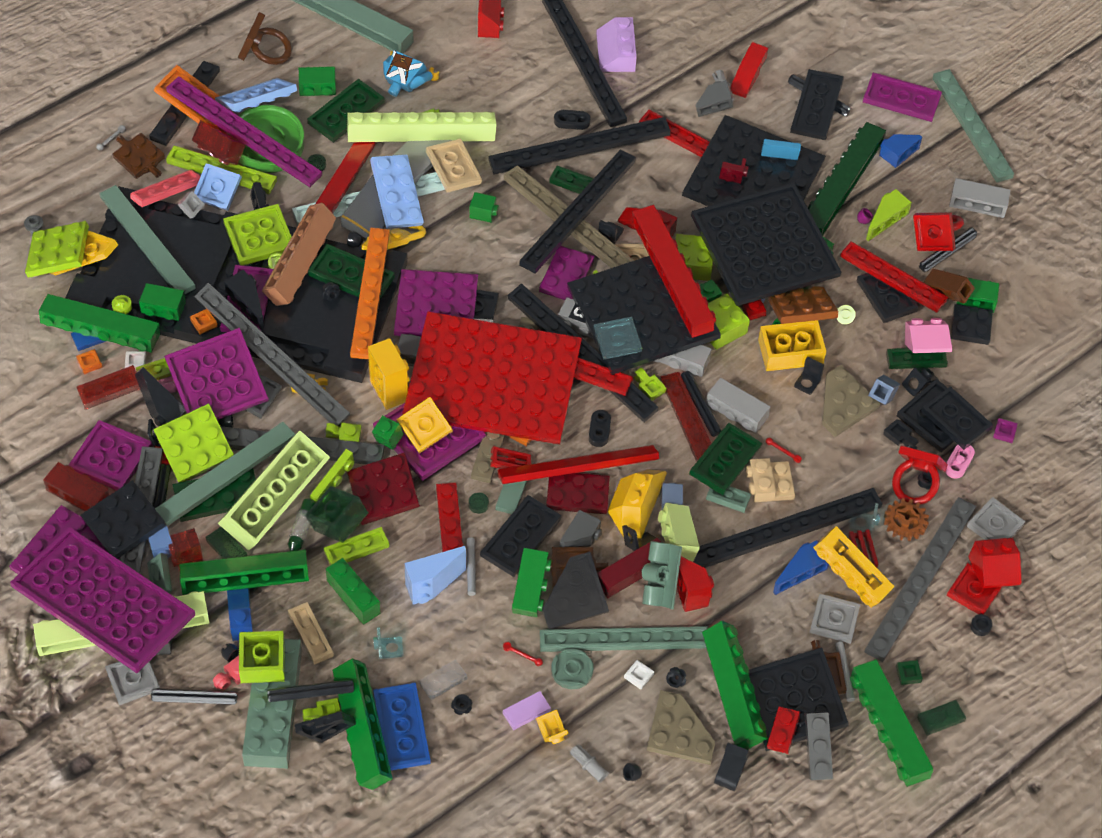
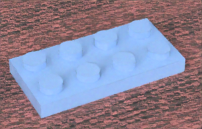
[215,78,297,113]
[370,154,424,229]

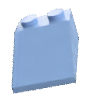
[404,546,466,605]

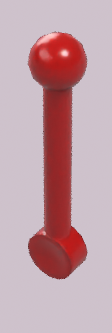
[766,438,802,463]
[503,642,543,666]

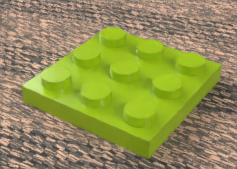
[223,204,292,266]
[25,221,89,278]
[153,404,234,483]

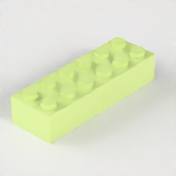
[218,430,330,550]

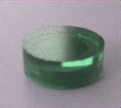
[307,154,326,171]
[468,493,489,514]

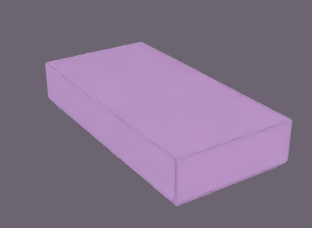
[503,691,551,730]

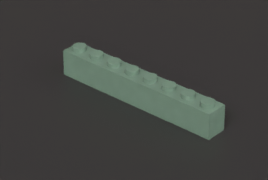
[292,0,413,54]

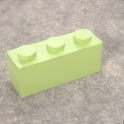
[658,503,700,562]

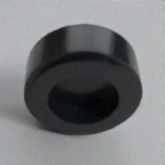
[970,614,993,636]

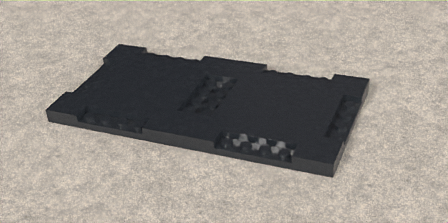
[65,186,408,383]

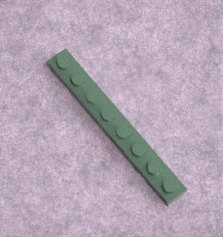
[933,69,1014,183]

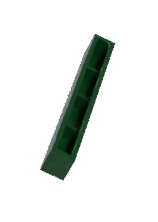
[808,122,886,236]

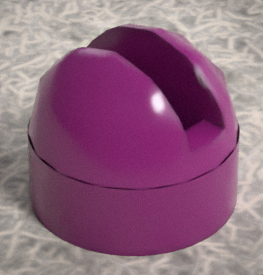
[857,208,874,224]

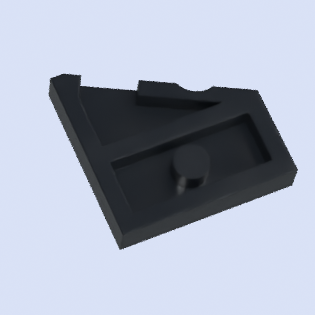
[294,711,356,743]

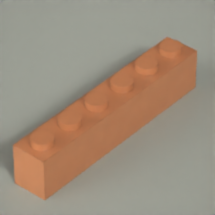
[262,203,336,306]

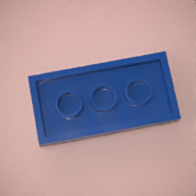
[373,683,431,771]

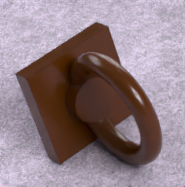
[237,12,292,65]

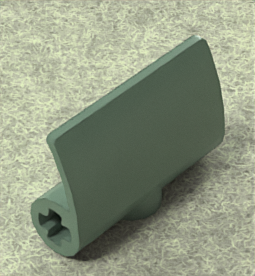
[642,541,682,609]

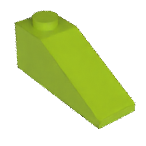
[866,189,912,241]

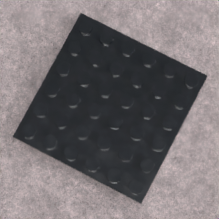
[682,115,826,206]
[691,183,842,306]
[567,256,721,375]

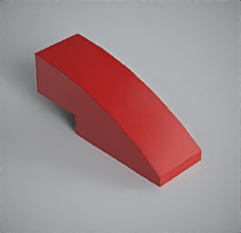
[730,42,769,98]

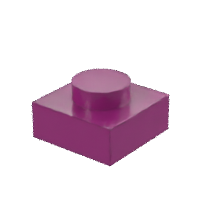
[993,418,1018,443]

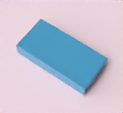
[761,139,801,160]

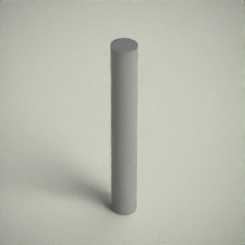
[467,538,476,596]
[835,641,855,702]

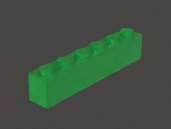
[39,294,160,353]
[180,550,309,595]
[702,621,768,750]
[332,658,393,790]
[850,659,934,787]

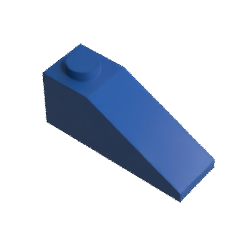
[773,540,829,595]
[227,588,253,641]

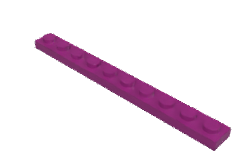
[166,76,322,187]

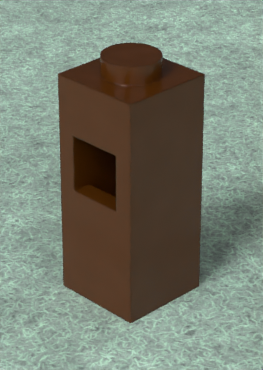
[923,268,975,303]

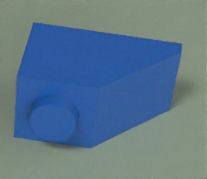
[879,134,922,168]

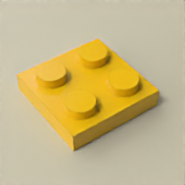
[397,397,453,454]

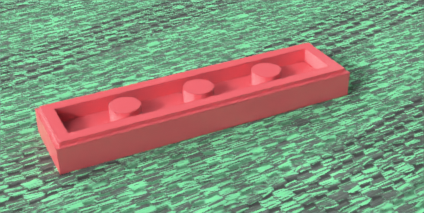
[131,170,201,207]

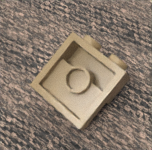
[746,458,795,502]

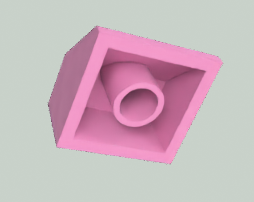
[905,318,952,353]

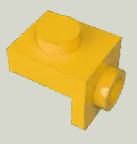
[535,709,569,744]

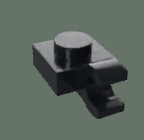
[883,419,919,449]

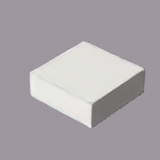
[125,351,147,372]
[624,660,654,690]

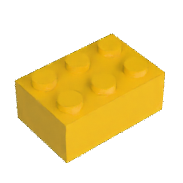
[758,320,826,371]
[368,338,409,410]

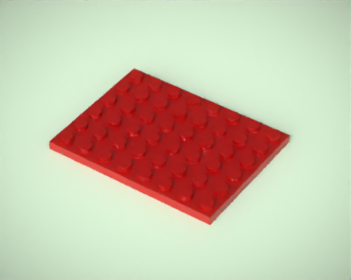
[402,311,582,445]

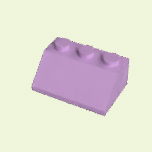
[596,17,636,72]

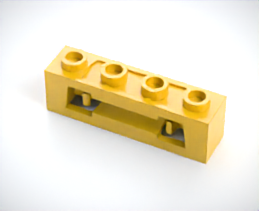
[813,526,894,608]

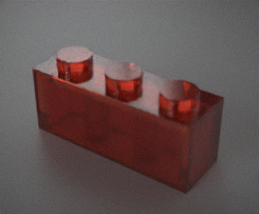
[192,120,246,165]
[76,365,140,410]
[43,462,109,512]

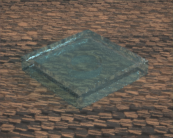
[594,317,642,360]

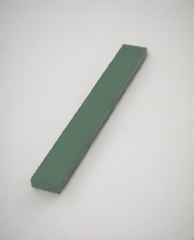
[99,185,196,294]
[155,422,295,526]
[540,626,708,652]

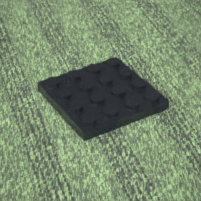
[748,647,849,751]

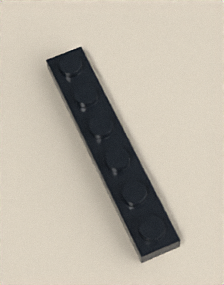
[149,61,220,146]

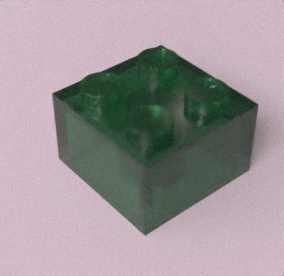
[305,486,368,543]

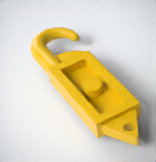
[362,226,426,250]

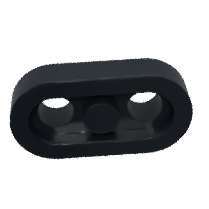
[554,110,590,130]
[589,410,611,447]

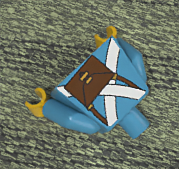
[383,50,440,97]

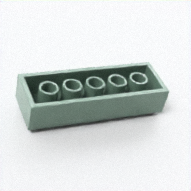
[242,639,302,769]

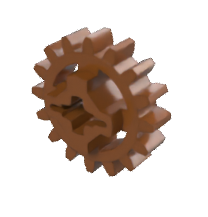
[884,498,929,541]

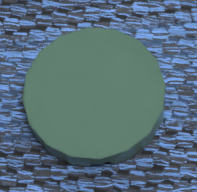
[551,648,594,690]

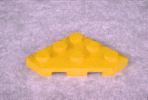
[50,231,118,276]

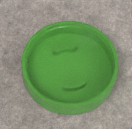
[230,105,304,173]

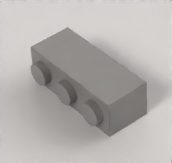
[949,178,1011,218]
[706,378,771,433]

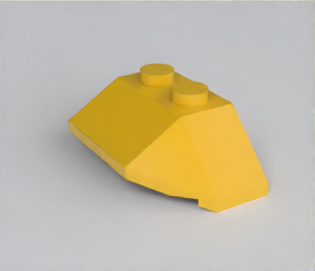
[608,469,667,539]

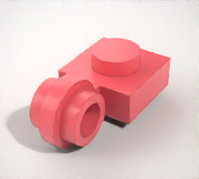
[213,655,241,691]

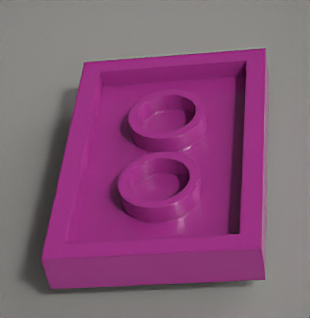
[539,246,595,300]

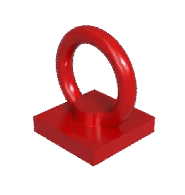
[913,212,964,251]
[892,446,948,505]

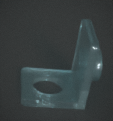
[849,503,881,534]
[373,627,403,659]

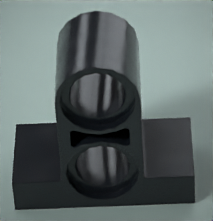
[714,743,750,792]

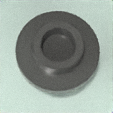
[24,215,44,236]

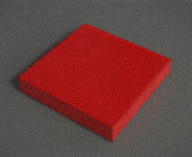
[946,563,1002,614]

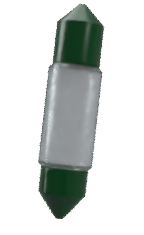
[287,498,317,551]

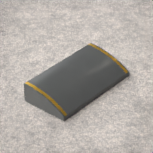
[341,175,386,239]

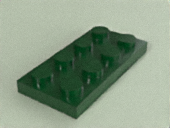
[307,79,385,143]
[308,244,395,299]
[689,423,763,495]
[172,468,256,522]

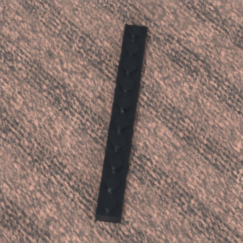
[542,0,627,127]
[488,117,670,175]
[519,149,636,274]
[507,283,659,423]
[693,487,883,568]

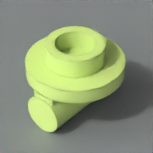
[837,305,856,324]

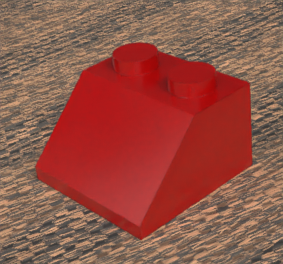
[478,0,504,38]
[968,537,1022,589]
[676,556,714,612]

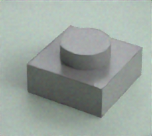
[178,191,205,218]

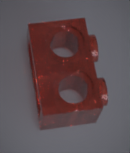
[168,528,203,572]

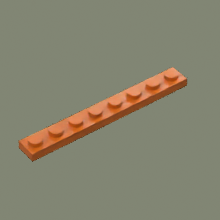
[350,228,390,359]

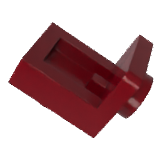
[719,158,749,184]

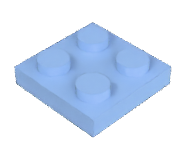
[194,163,242,211]

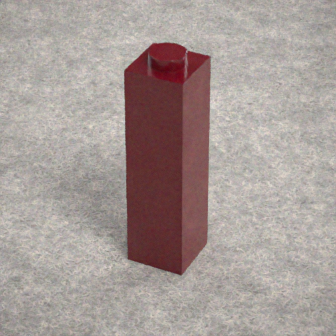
[597,538,661,599]

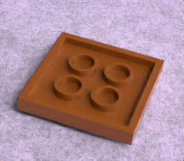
[768,286,838,324]

